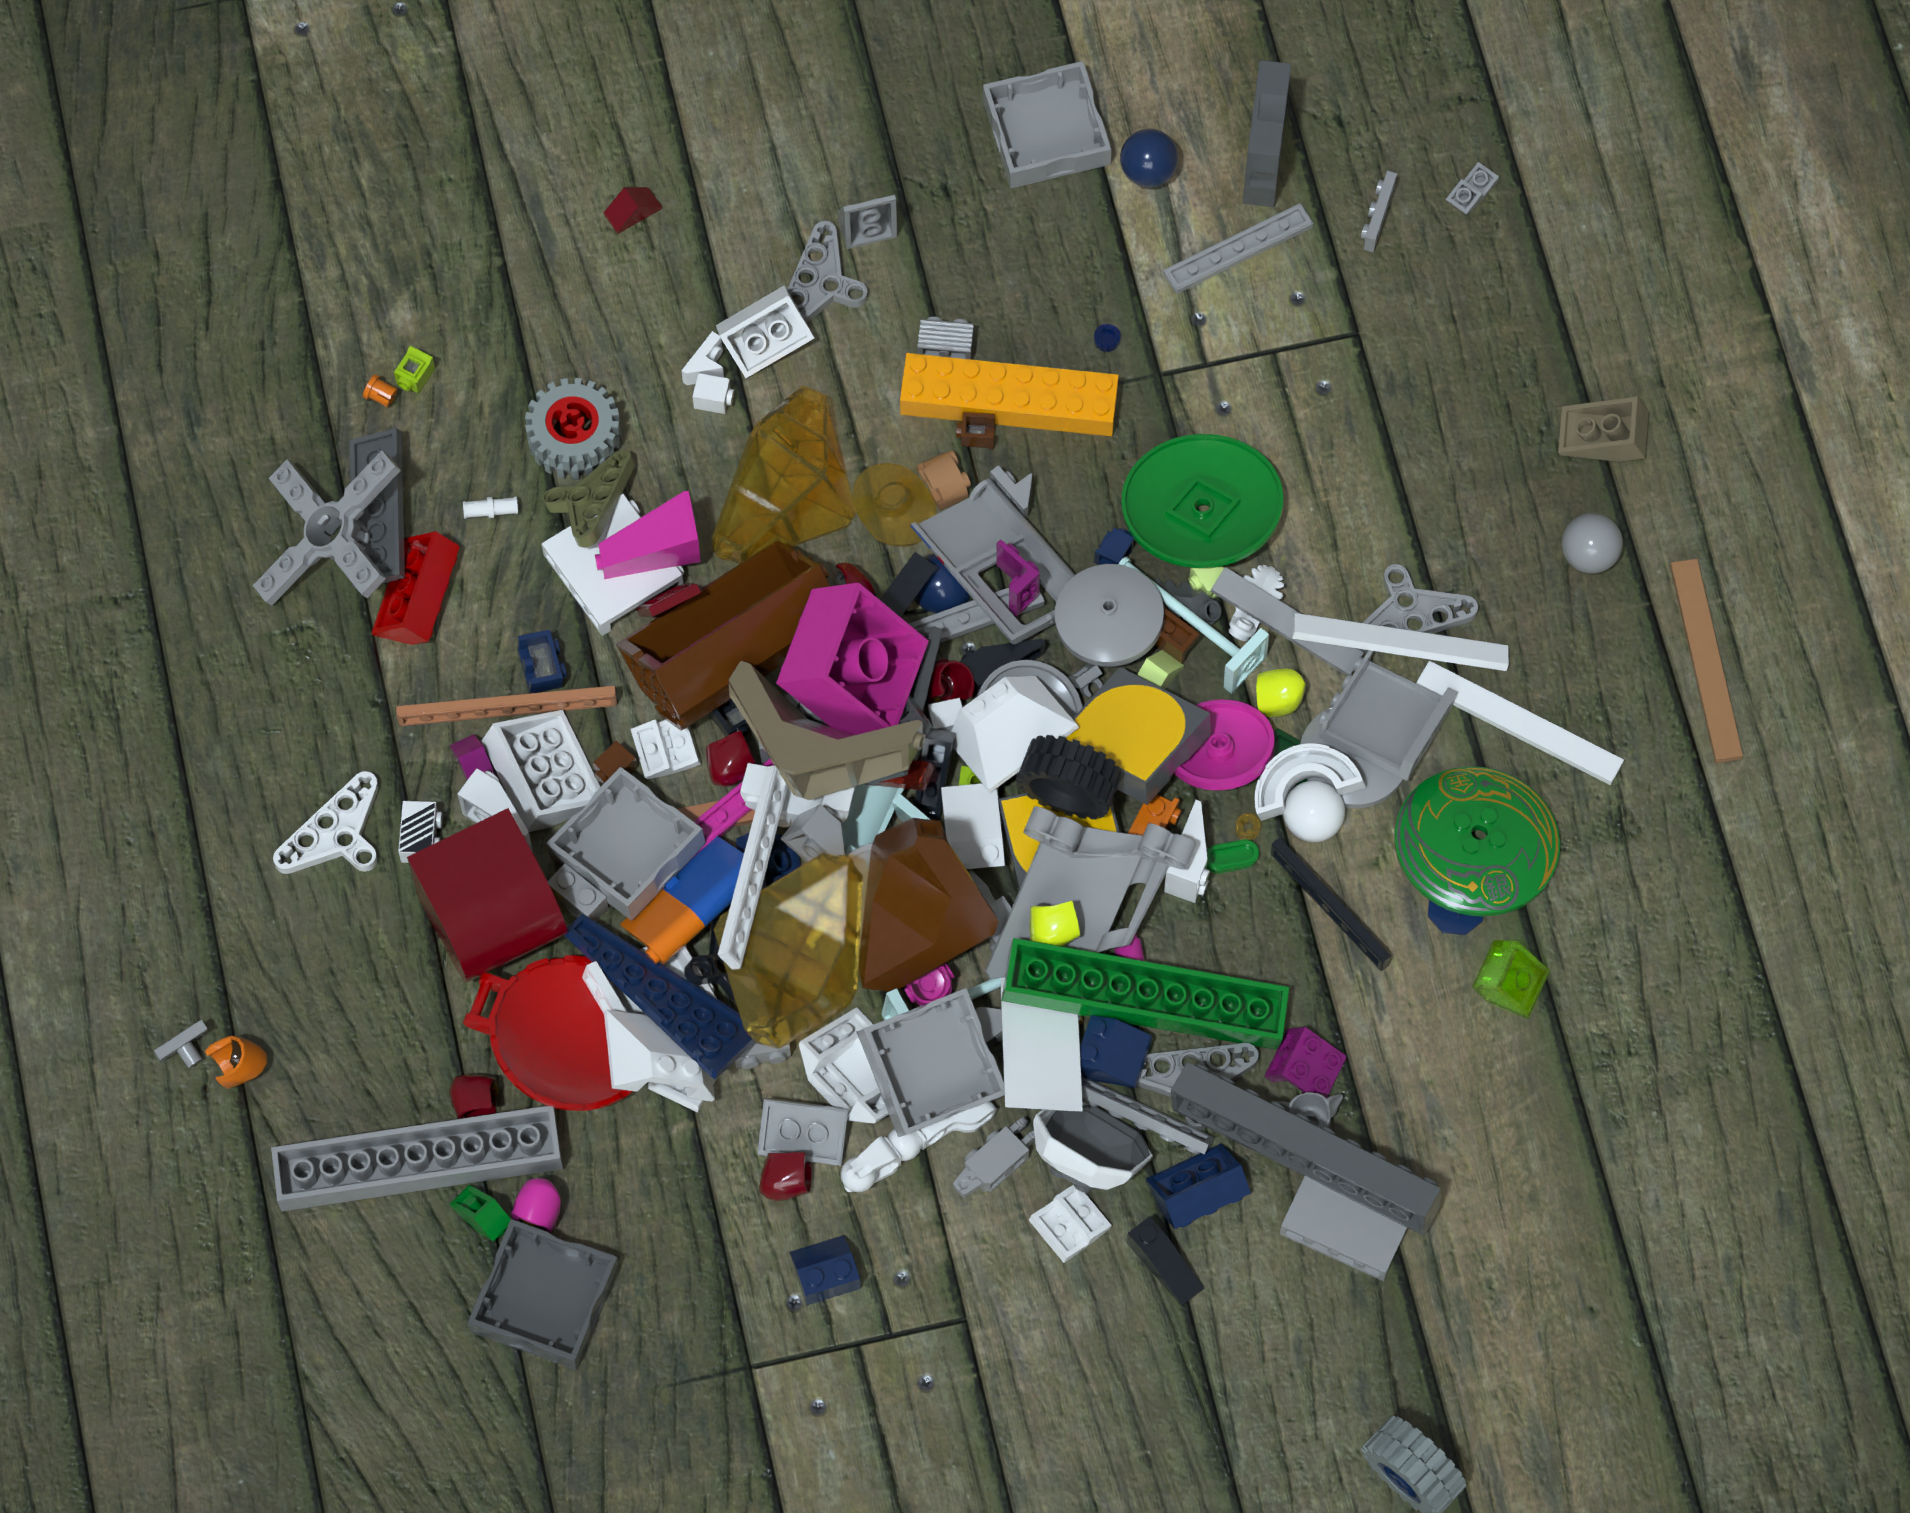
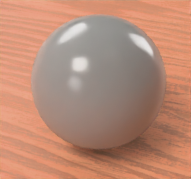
[1561,513,1623,574]

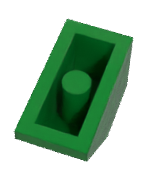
[449,1185,511,1241]

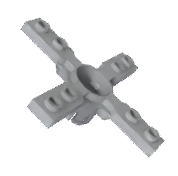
[253,450,401,606]

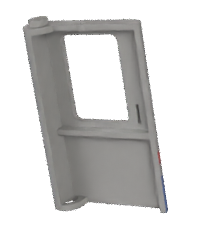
[910,478,1075,644]

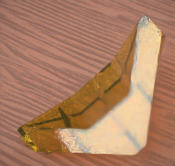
[712,386,856,564]
[714,854,863,1049]

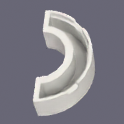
[1255,743,1366,821]
[740,763,856,827]

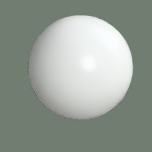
[1283,781,1345,842]

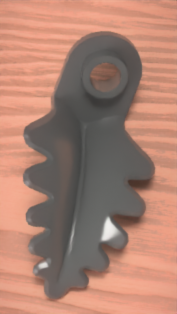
[1153,578,1221,625]

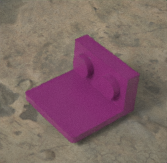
[996,539,1040,617]
[1264,1027,1346,1098]

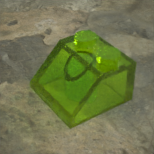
[1472,940,1550,1018]

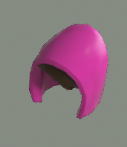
[511,1178,561,1233]

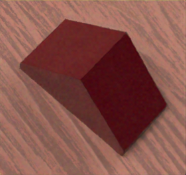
[604,187,662,234]

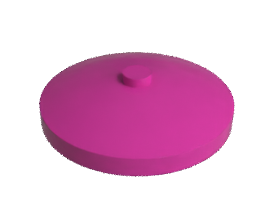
[1174,699,1275,790]

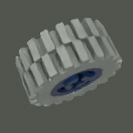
[1361,1415,1467,1513]

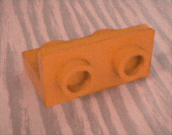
[1128,795,1182,836]

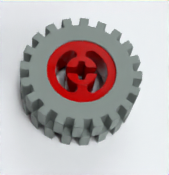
[525,378,621,480]

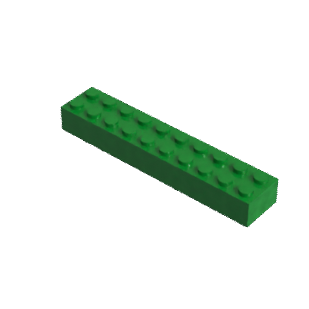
[1001,938,1289,1050]

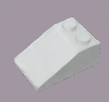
[458,768,533,853]
[941,784,1005,869]
[1164,800,1210,903]

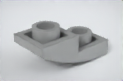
[1446,162,1500,216]

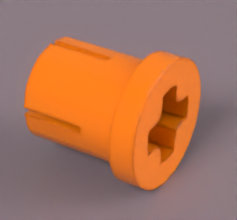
[363,374,398,408]

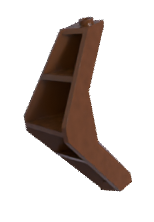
[858,818,999,991]

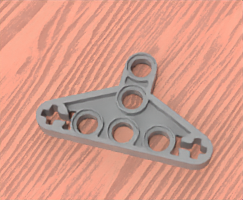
[787,221,868,323]
[1357,564,1478,654]
[1137,1043,1258,1130]

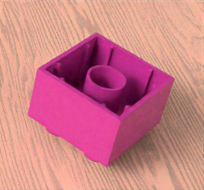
[776,583,929,735]

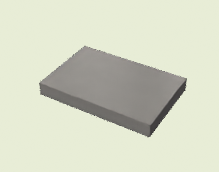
[757,1098,849,1166]

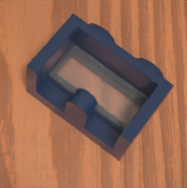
[517,630,566,694]

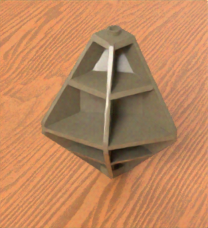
[729,661,925,800]

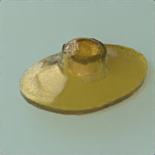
[853,463,937,546]

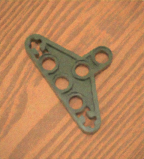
[543,450,635,548]

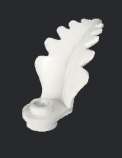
[1229,565,1284,641]

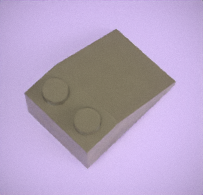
[1558,396,1649,462]

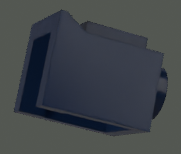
[1094,528,1134,565]

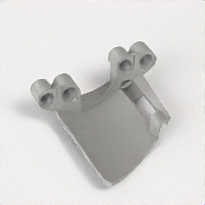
[985,806,1197,980]

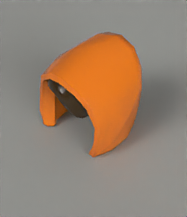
[205,1036,267,1089]

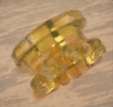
[1235,813,1260,841]

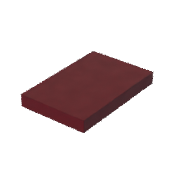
[636,583,701,617]

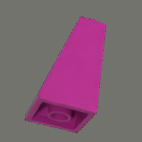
[595,491,701,579]

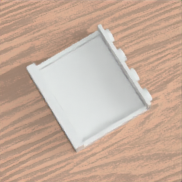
[542,494,685,636]

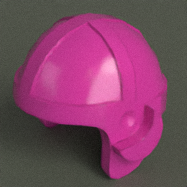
[904,964,954,1006]

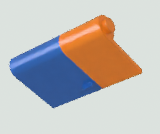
[619,836,744,964]

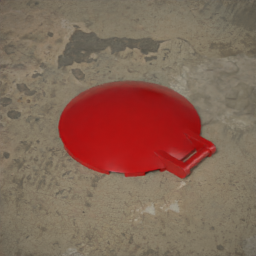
[463,955,632,1111]

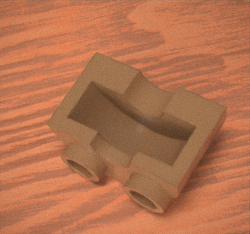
[916,450,971,511]

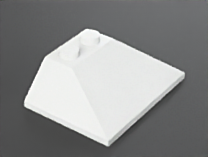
[951,676,1079,792]
[799,1007,889,1123]
[604,1010,715,1102]

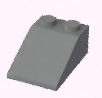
[838,195,897,249]

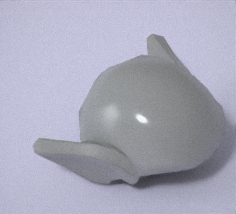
[1274,1092,1343,1128]

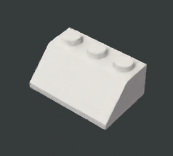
[716,286,814,378]

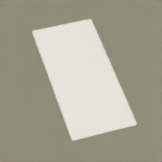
[1000,977,1083,1112]

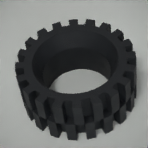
[1016,735,1122,819]

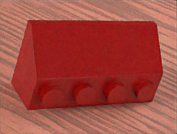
[371,531,460,645]

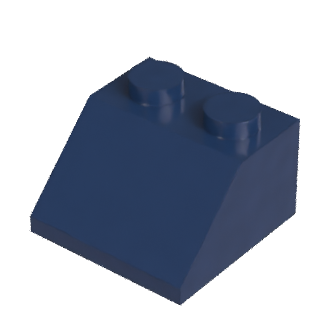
[1080,1015,1153,1088]
[789,1235,861,1306]

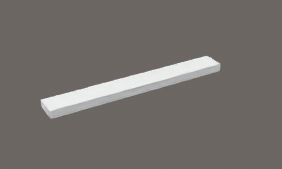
[1292,613,1509,671]
[1416,661,1624,785]
[718,766,788,970]

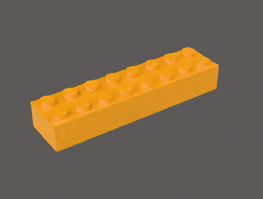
[900,353,1119,436]

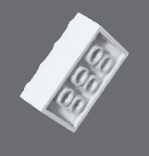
[482,710,600,832]

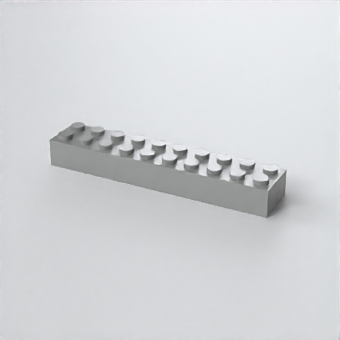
[271,1106,563,1212]

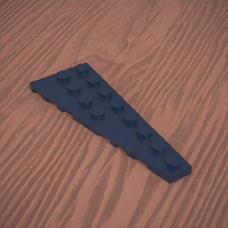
[564,914,763,1080]

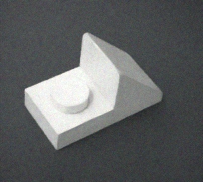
[682,331,724,385]

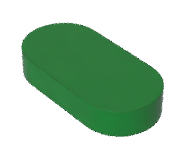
[1206,839,1259,874]

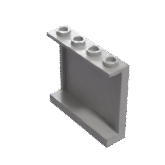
[1319,650,1458,781]
[1280,1174,1420,1281]

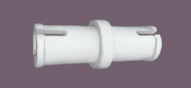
[463,497,518,519]

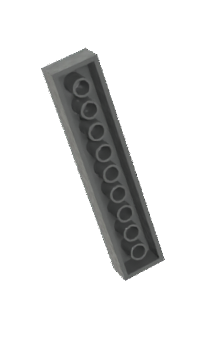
[1171,1062,1441,1236]

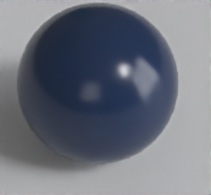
[1120,129,1179,188]

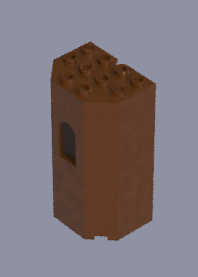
[616,540,832,731]

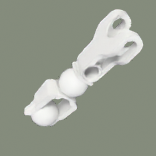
[840,1101,997,1193]

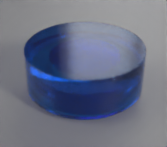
[1094,324,1121,352]

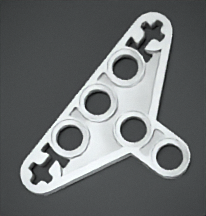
[273,771,379,874]

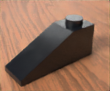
[960,639,1045,694]
[914,728,956,820]
[1127,1216,1204,1307]

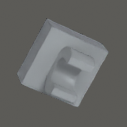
[1068,664,1103,697]

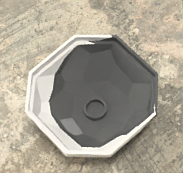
[1033,1102,1153,1193]

